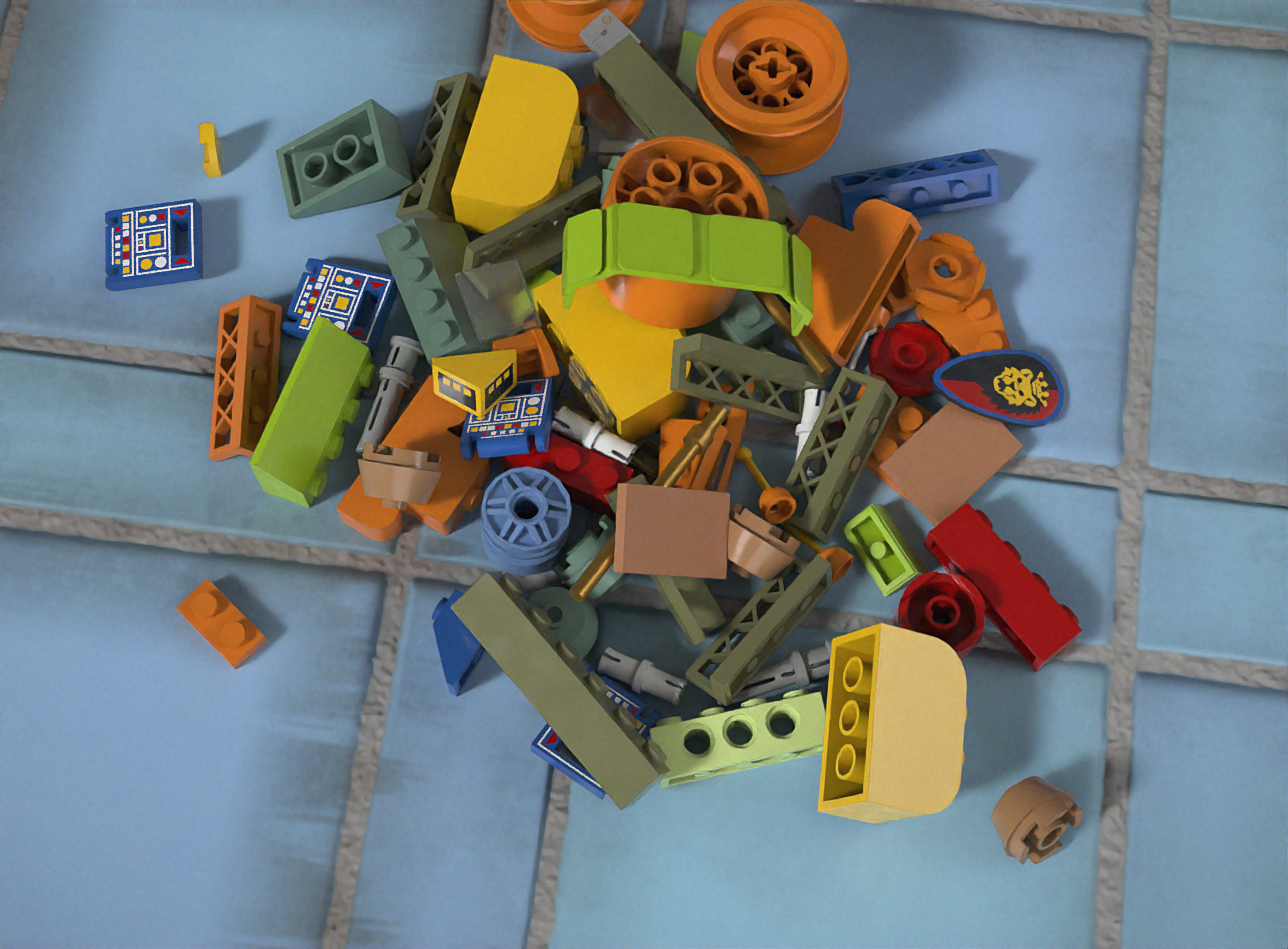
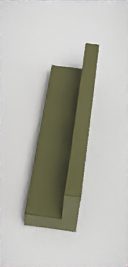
[396,72,485,223]
[462,175,603,302]
[670,333,828,425]
[783,367,899,545]
[604,473,727,646]
[685,554,833,706]

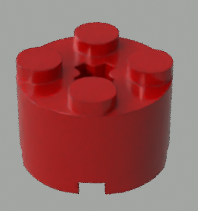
[893,571,985,661]

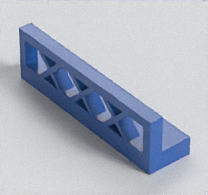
[831,149,1000,230]

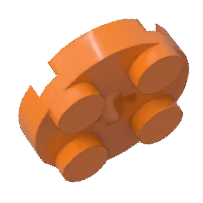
[902,232,986,313]

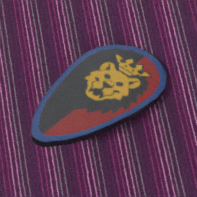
[930,349,1064,428]

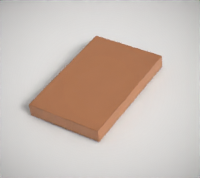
[879,401,1023,527]
[613,483,730,579]

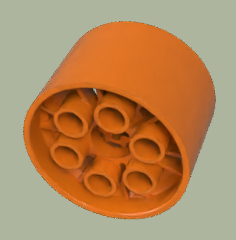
[596,136,769,329]

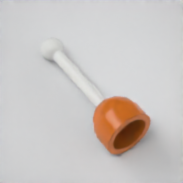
[844,305,891,396]

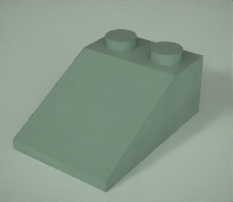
[276,99,413,220]

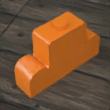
[797,199,923,369]
[336,374,491,542]

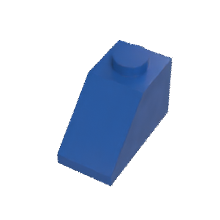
[432,589,486,697]

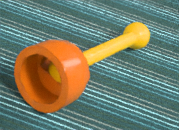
[735,447,796,524]
[771,506,854,583]

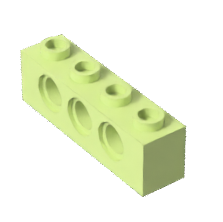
[649,689,826,788]

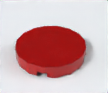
[868,322,951,397]

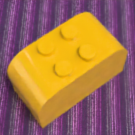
[451,54,585,236]
[533,273,691,444]
[817,623,967,824]

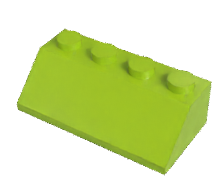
[249,315,376,508]

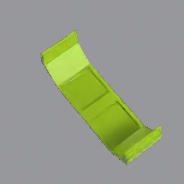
[562,202,814,336]

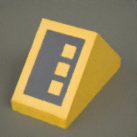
[432,349,517,419]

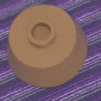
[358,443,443,510]
[727,502,802,582]
[991,776,1083,865]

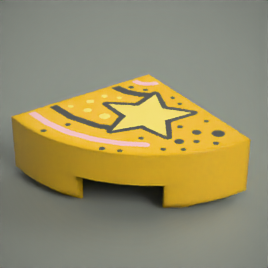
[198,122,222,177]

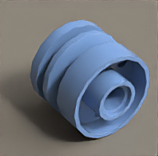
[480,467,572,576]

